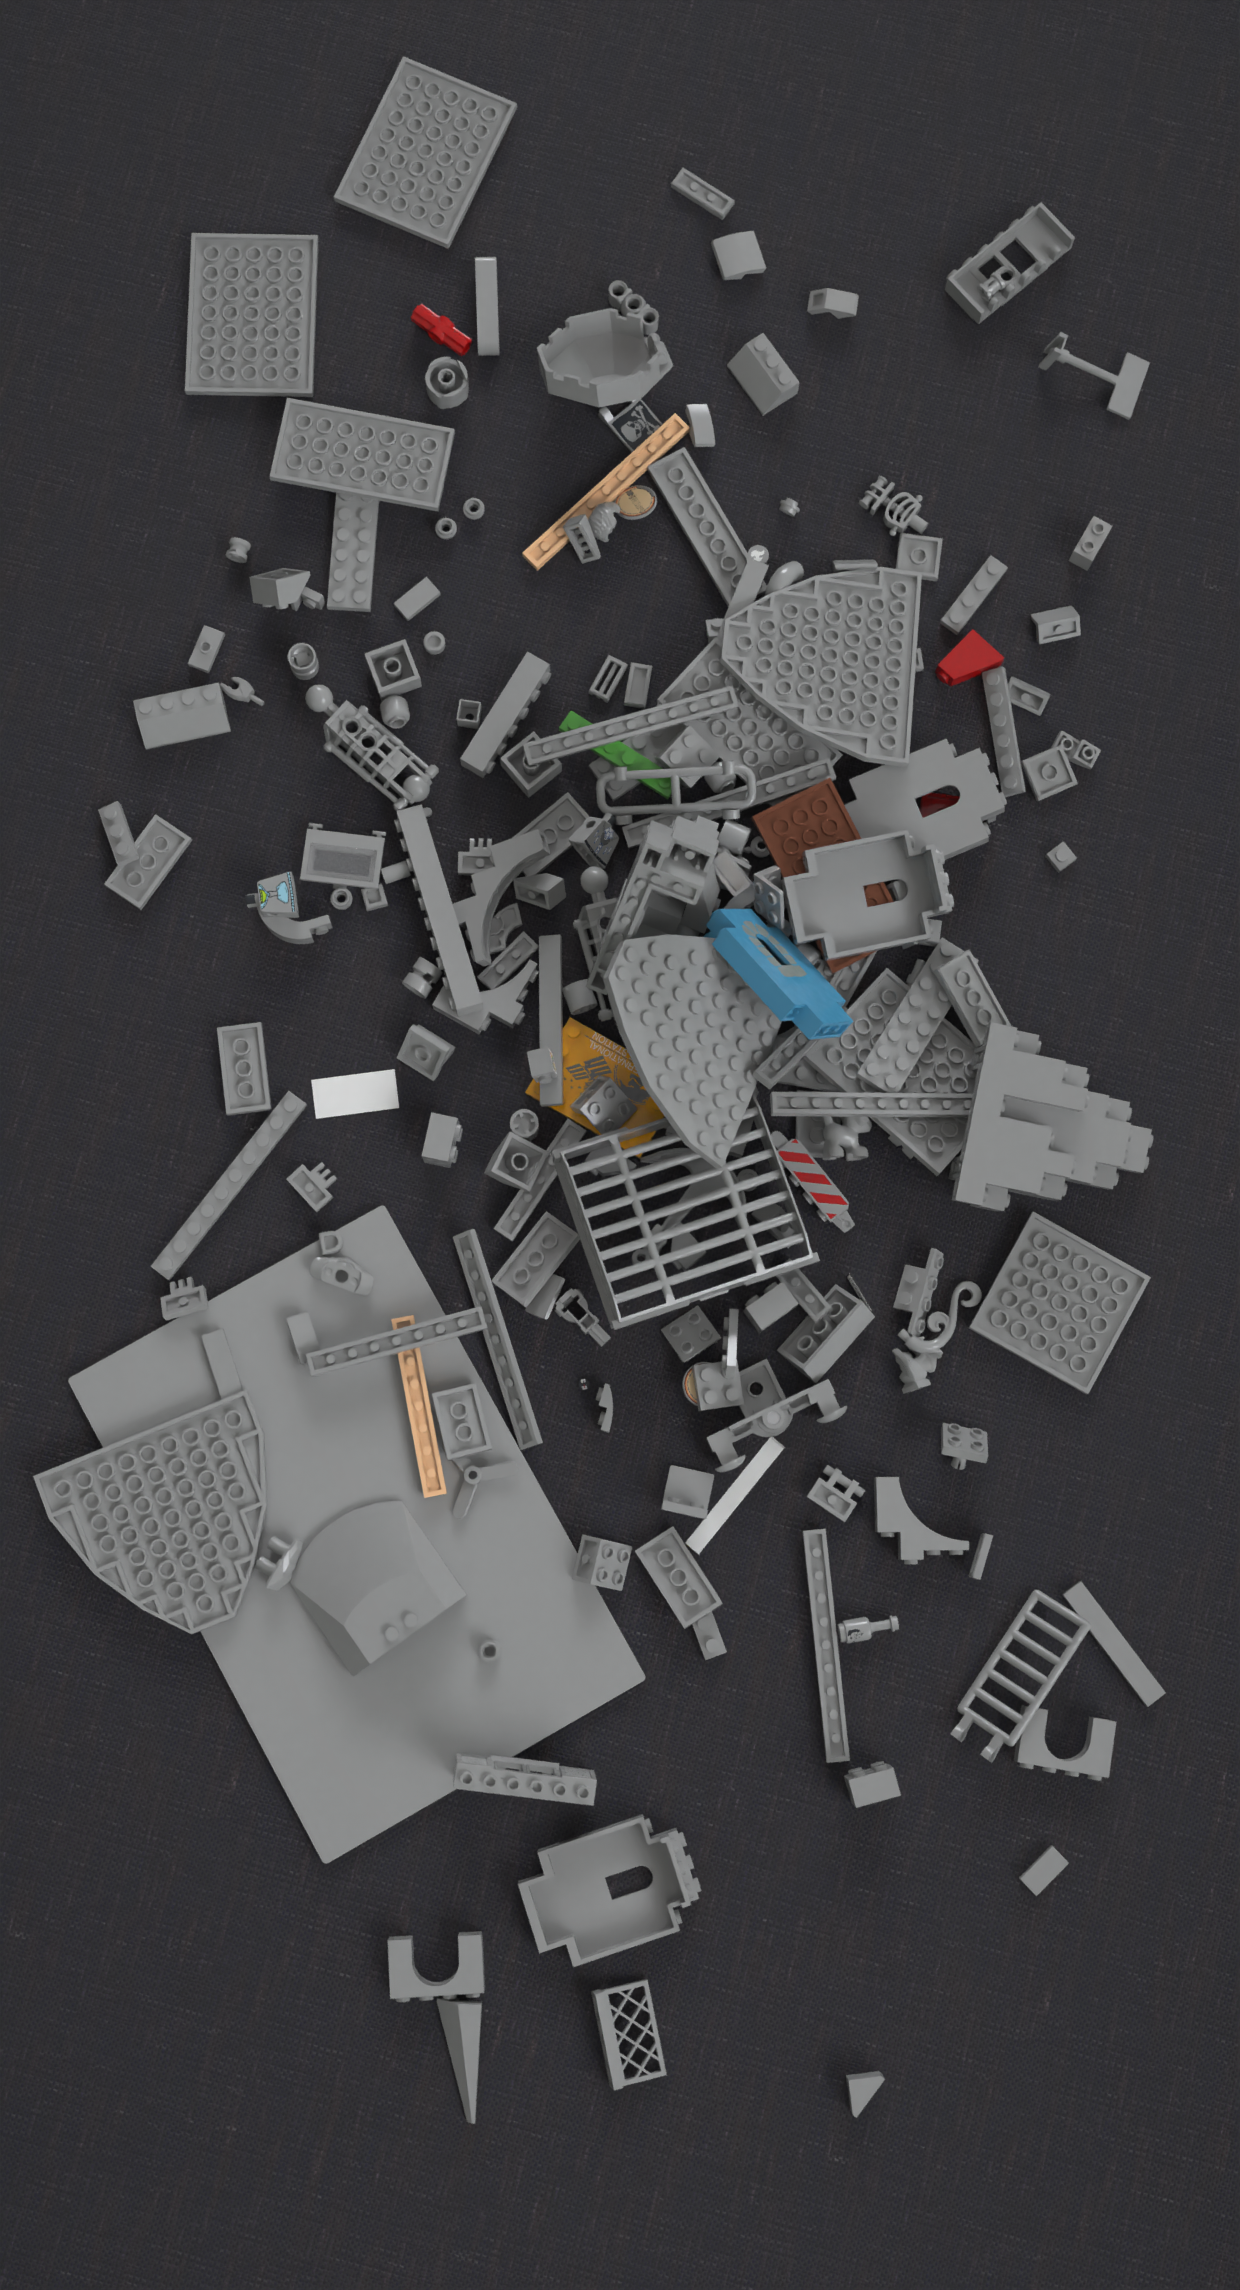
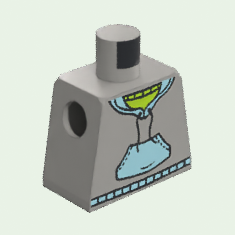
[246,872,299,918]

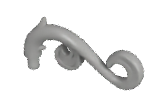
[898,1281,982,1354]

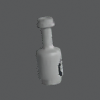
[837,1615,899,1644]

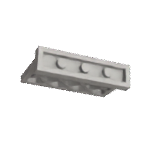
[591,1979,667,2090]

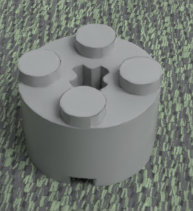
[425,357,469,409]

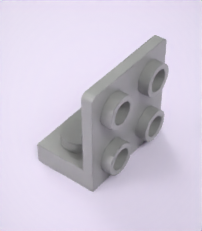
[753,865,785,929]
[570,1075,637,1135]
[661,1465,714,1519]
[572,1534,632,1591]

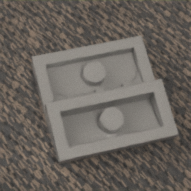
[711,231,766,280]

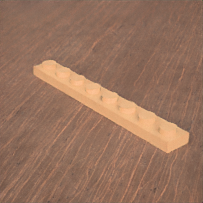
[391,1315,447,1498]

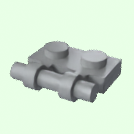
[806,1465,865,1522]

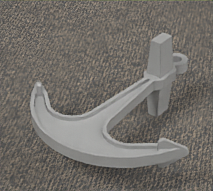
[632,1148,747,1265]

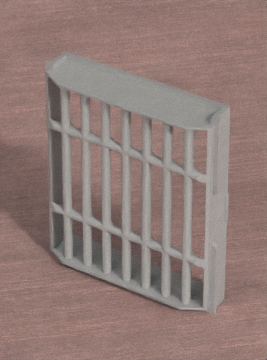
[552,1087,820,1330]

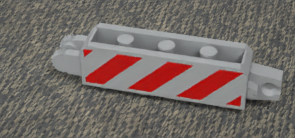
[771,1130,855,1233]

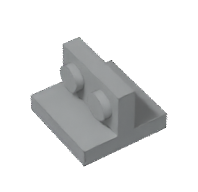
[397,1024,455,1081]

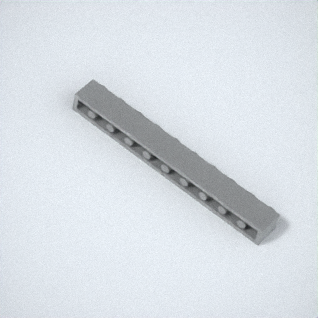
[394,804,483,1017]

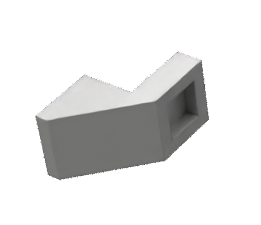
[807,288,859,319]

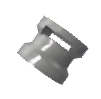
[226,537,251,563]

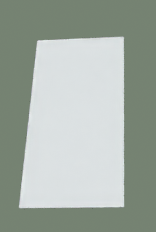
[311,1069,399,1119]

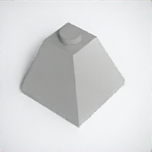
[484,1132,548,1192]

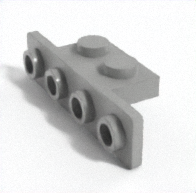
[893,1248,944,1337]

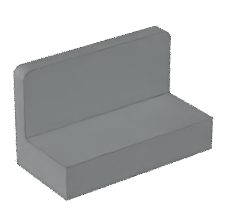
[1031,606,1081,644]

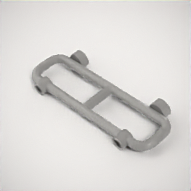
[596,760,756,825]

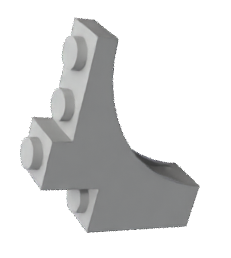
[432,960,539,1034]
[874,1477,969,1564]

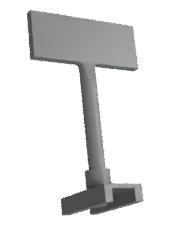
[1039,332,1150,420]

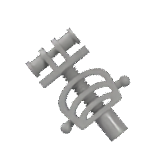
[859,476,929,536]

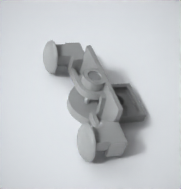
[706,1359,847,1472]

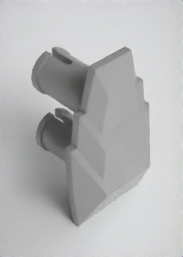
[255,1536,303,1591]

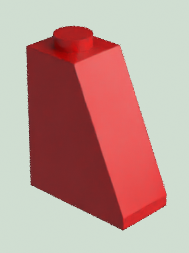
[935,629,1004,686]

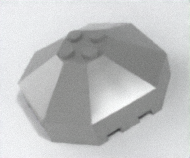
[537,308,673,407]

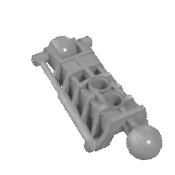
[305,684,439,811]
[573,866,618,1022]

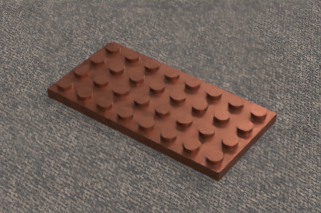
[752,778,894,974]

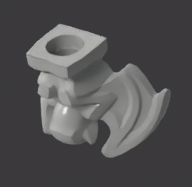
[892,1348,942,1394]

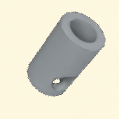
[381,861,411,884]

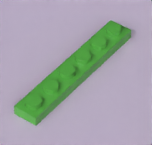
[559,711,680,799]

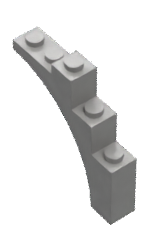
[453,829,551,967]

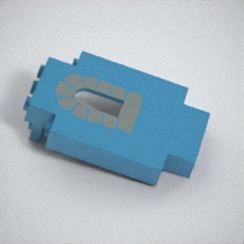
[704,909,853,1040]

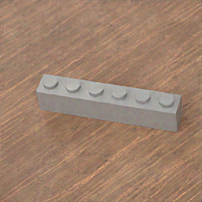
[460,651,551,778]

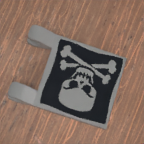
[598,399,663,453]

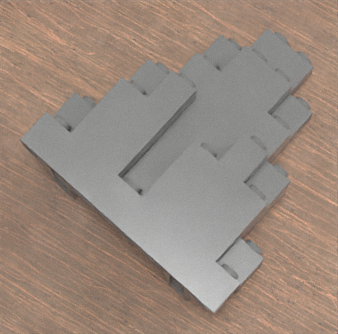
[586,815,719,995]
[948,1022,1153,1211]

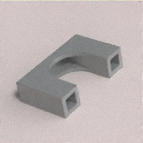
[1014,1705,1116,1781]
[388,1931,485,2002]

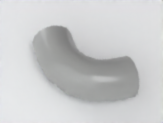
[765,561,804,596]

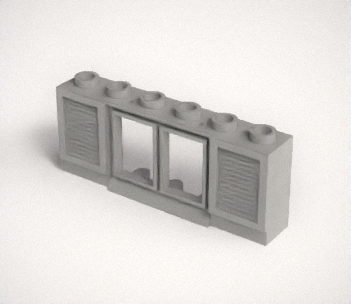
[945,202,1075,324]
[453,1753,597,1806]

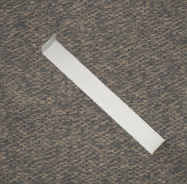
[685,1437,785,1555]

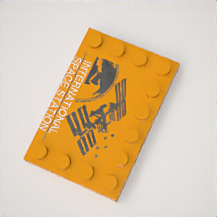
[525,1018,665,1159]

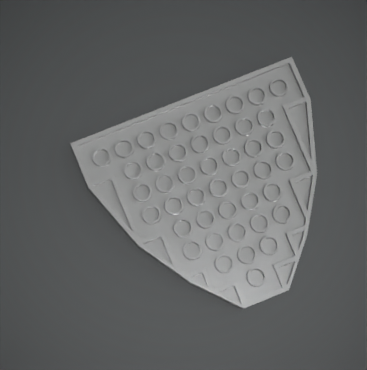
[720,567,922,767]
[603,934,782,1169]
[33,1390,267,1634]

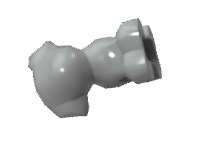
[822,1116,872,1161]

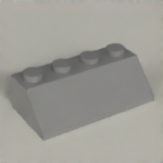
[133,683,231,749]
[777,1284,875,1383]

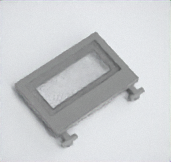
[300,823,386,889]

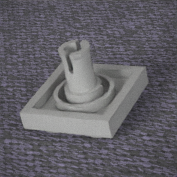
[941,1423,988,1470]

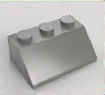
[727,333,799,415]

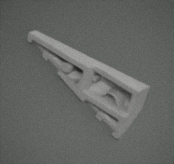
[437,1997,482,2124]

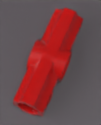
[411,304,472,356]

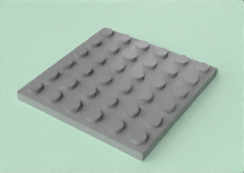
[969,1212,1151,1395]

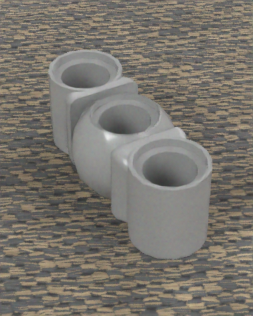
[609,280,659,335]

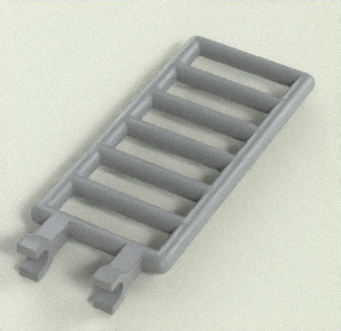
[951,1590,1091,1763]

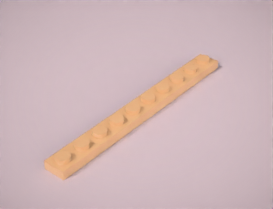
[522,413,690,571]

